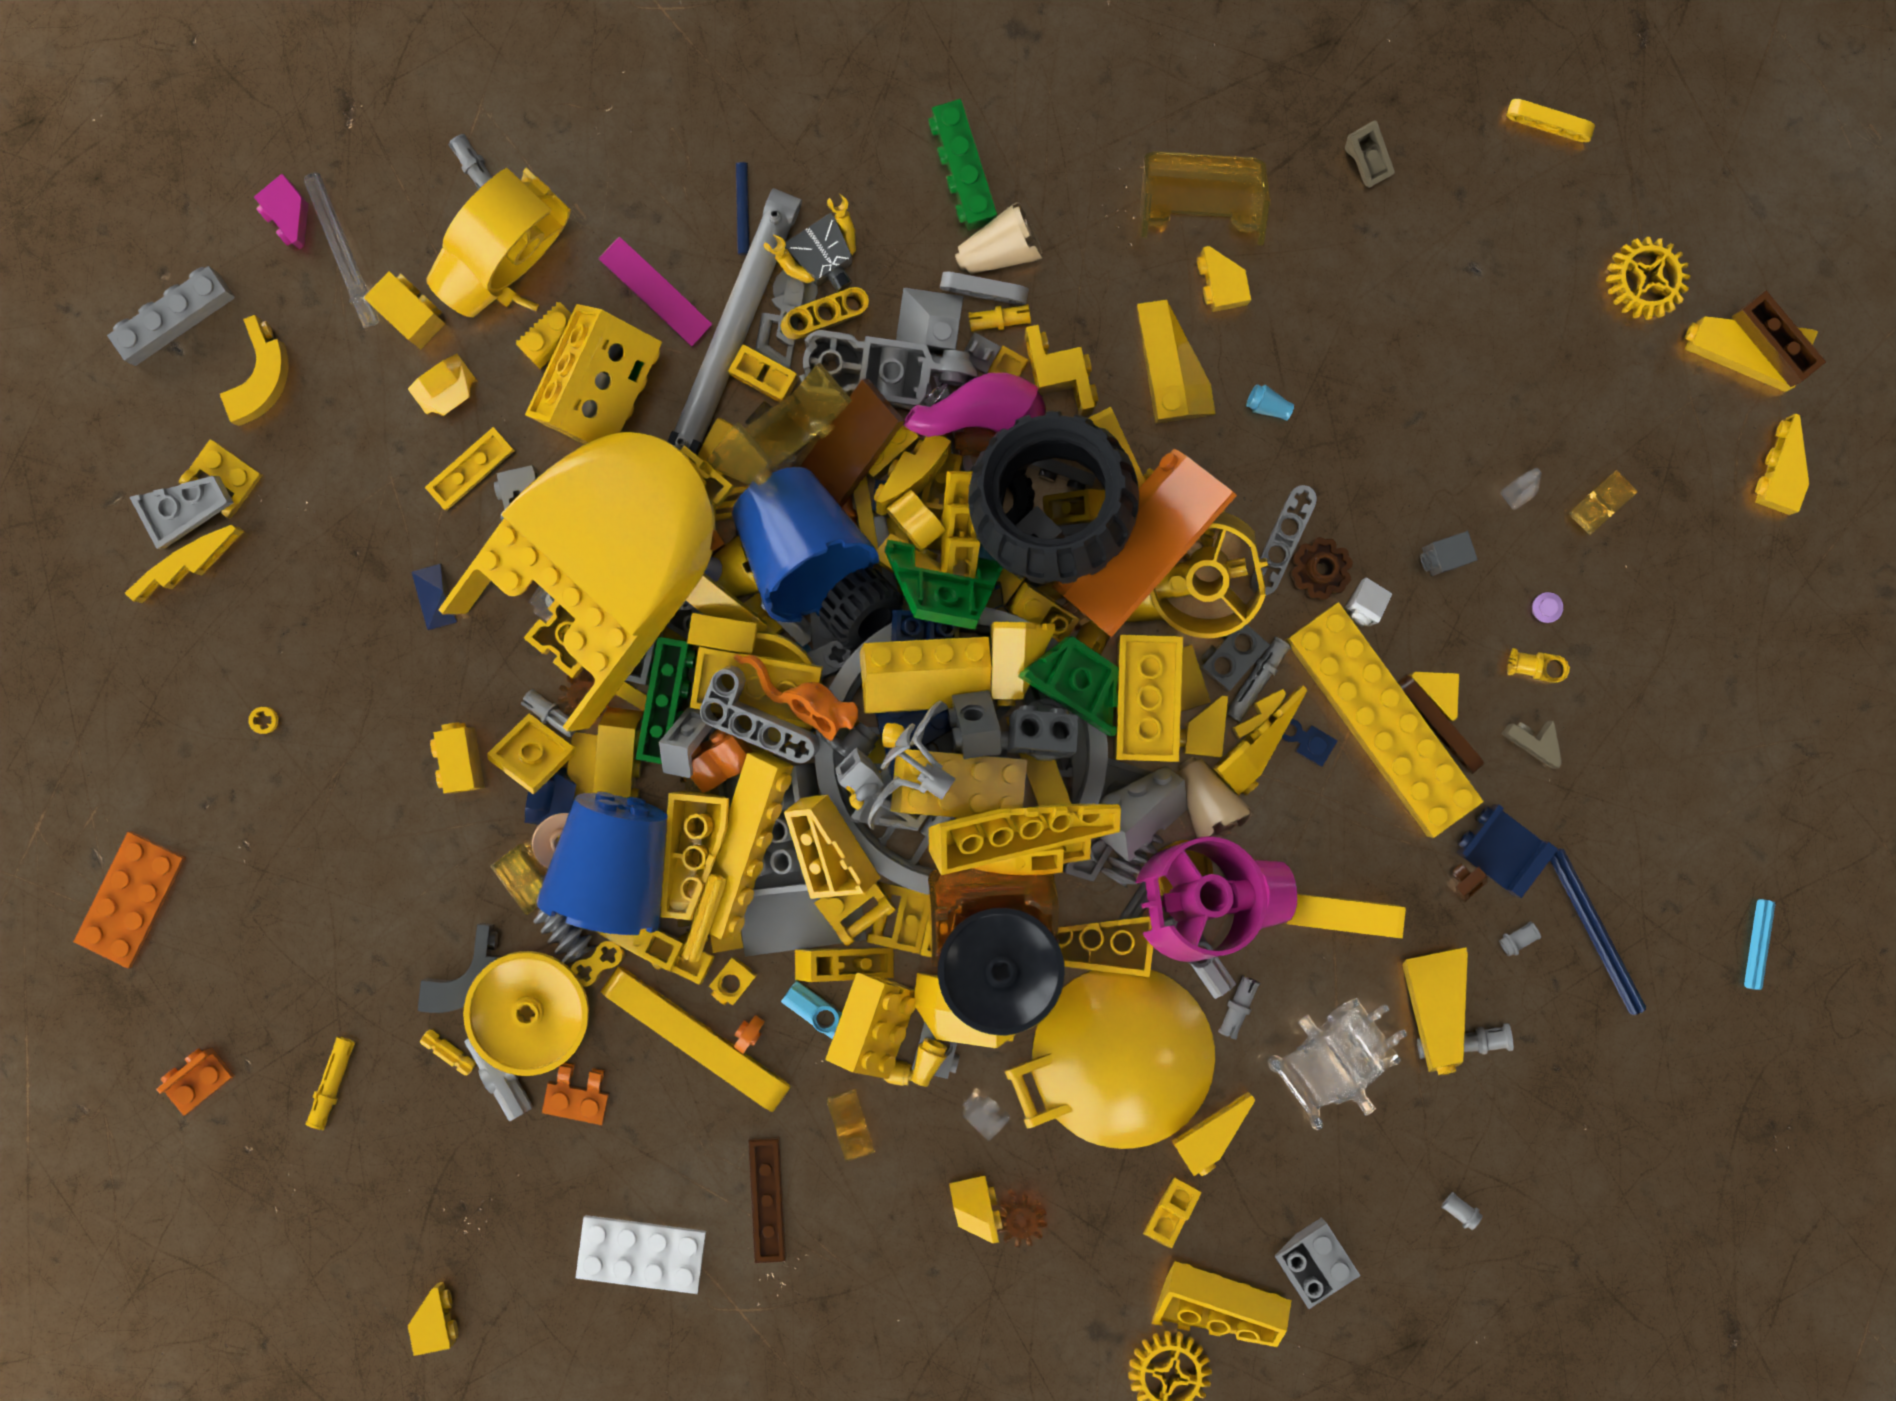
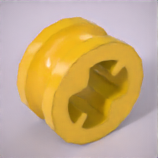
[249,707,278,734]

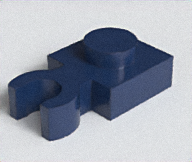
[1281,719,1338,767]

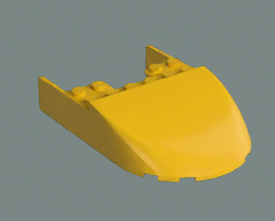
[439,432,715,731]

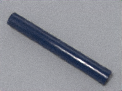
[736,162,750,255]

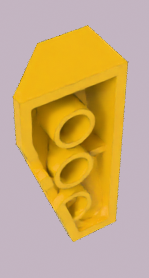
[1212,685,1307,796]

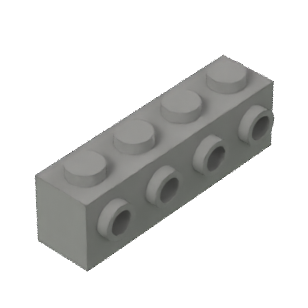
[107,266,236,366]

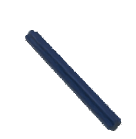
[1550,848,1646,1016]

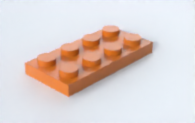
[73,831,186,969]

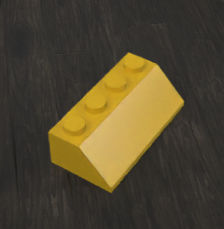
[859,637,992,714]

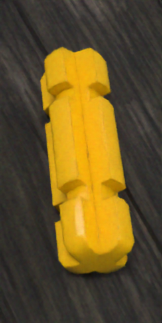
[420,1030,476,1076]

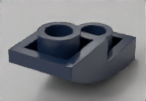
[891,610,959,642]

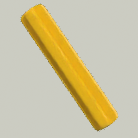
[682,874,726,962]

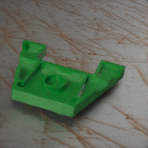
[885,540,1003,630]

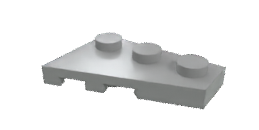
[130,476,234,550]

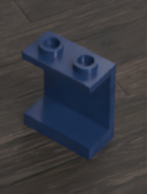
[1457,804,1558,898]

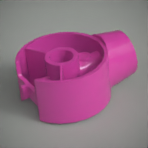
[1136,837,1297,962]

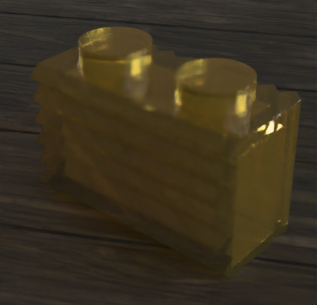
[490,844,547,915]

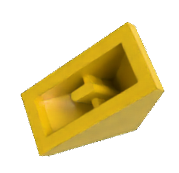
[1409,672,1459,722]

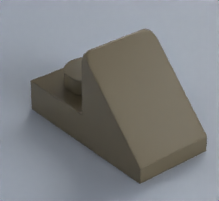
[1345,120,1395,188]
[1501,721,1562,768]

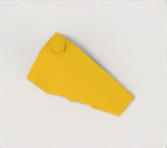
[1137,299,1216,424]
[660,791,729,920]

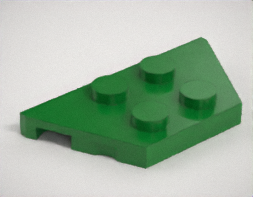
[1018,636,1119,736]

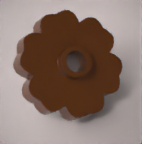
[1290,537,1353,600]

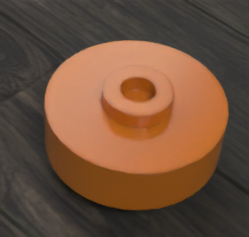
[733,1014,765,1054]

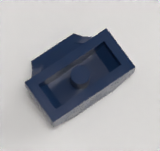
[524,767,577,825]

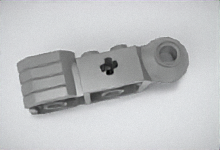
[799,330,978,410]

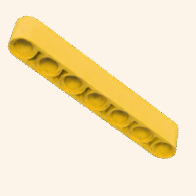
[600,966,791,1112]

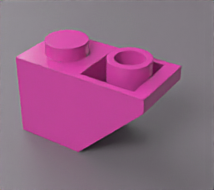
[254,174,309,250]

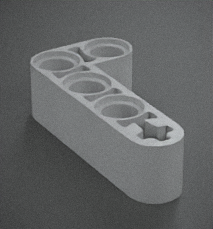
[700,666,820,763]

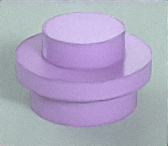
[1532,592,1563,623]

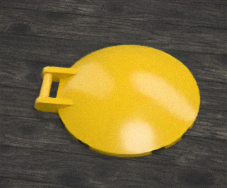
[1005,969,1215,1149]

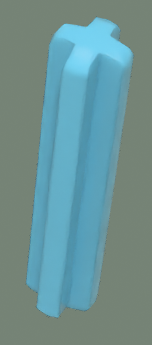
[1744,899,1776,990]

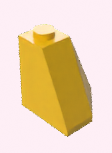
[990,622,1055,706]

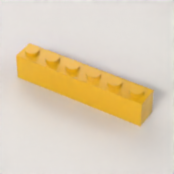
[692,751,794,939]

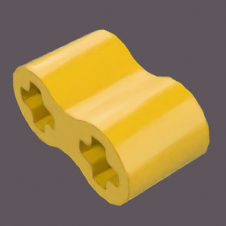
[886,489,946,551]
[571,940,626,987]

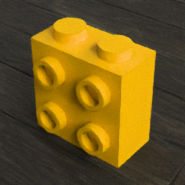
[430,722,485,794]

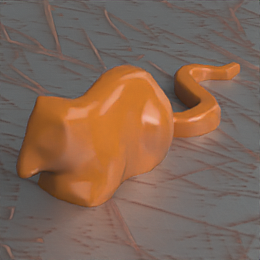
[734,654,858,741]

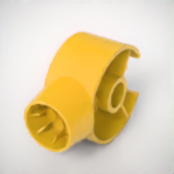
[426,167,571,318]
[1125,512,1268,638]

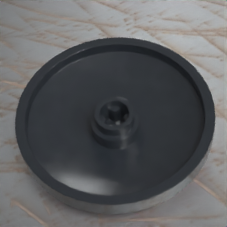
[938,908,1065,1036]

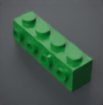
[928,99,997,231]
[635,637,697,764]

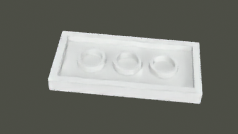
[576,1215,706,1294]

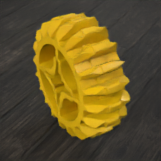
[1606,237,1691,320]
[1128,1331,1212,1401]

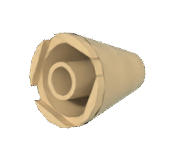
[955,202,1043,274]
[1177,757,1254,838]

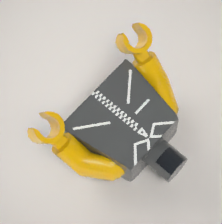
[764,193,856,292]

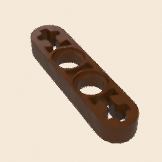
[1397,674,1484,774]

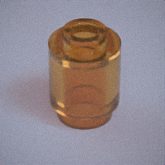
[954,427,997,457]

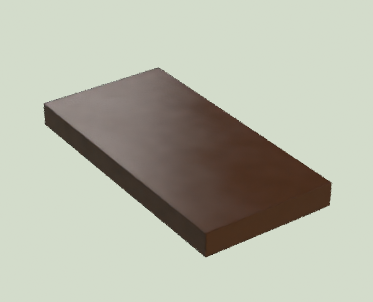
[800,379,905,507]

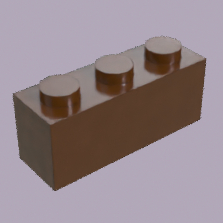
[1732,290,1826,387]

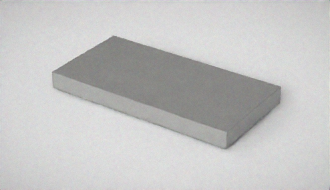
[741,891,867,957]

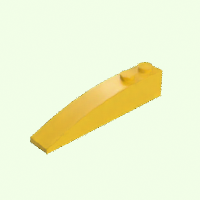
[928,804,1121,876]

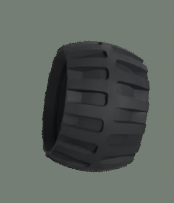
[968,411,1139,584]

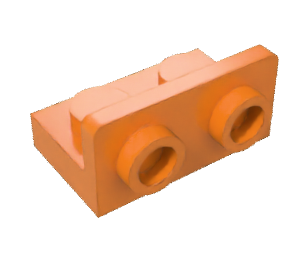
[156,1048,235,1116]

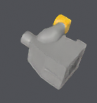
[835,747,885,810]

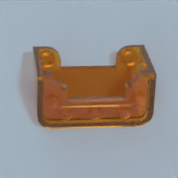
[928,868,1059,967]

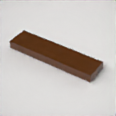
[748,1137,786,1263]

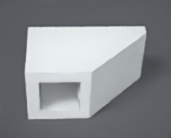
[1344,577,1392,628]

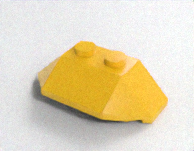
[914,973,1016,1048]

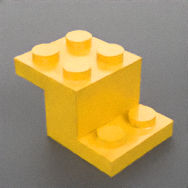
[1024,325,1099,417]

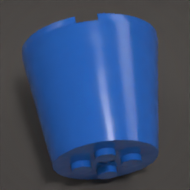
[732,467,879,623]
[536,792,668,935]

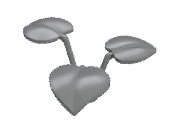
[868,701,955,830]

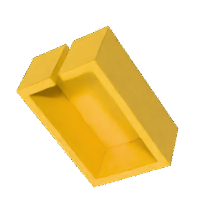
[825,972,916,1079]

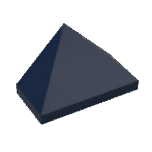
[411,564,458,631]

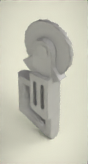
[755,270,818,369]

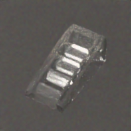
[1500,468,1541,510]

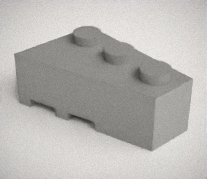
[1098,766,1188,862]

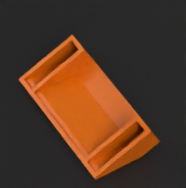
[1052,448,1237,637]

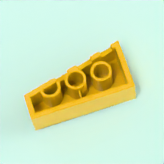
[1049,916,1153,977]

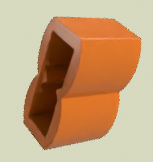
[690,729,754,793]

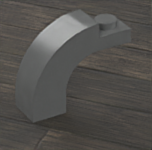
[418,923,502,1013]

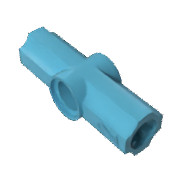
[781,980,842,1040]

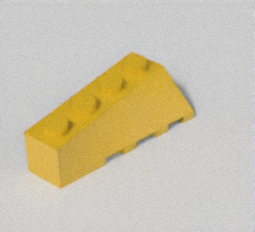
[1151,1261,1292,1347]

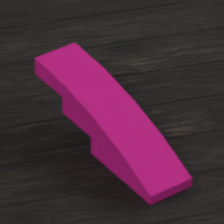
[598,237,712,346]

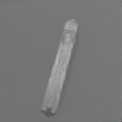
[304,172,380,328]

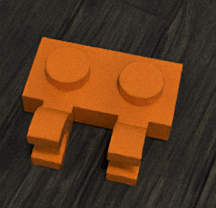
[542,1062,609,1125]

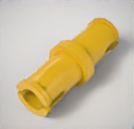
[968,304,1031,332]

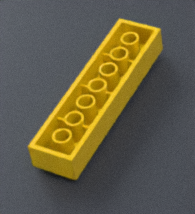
[1285,602,1484,838]

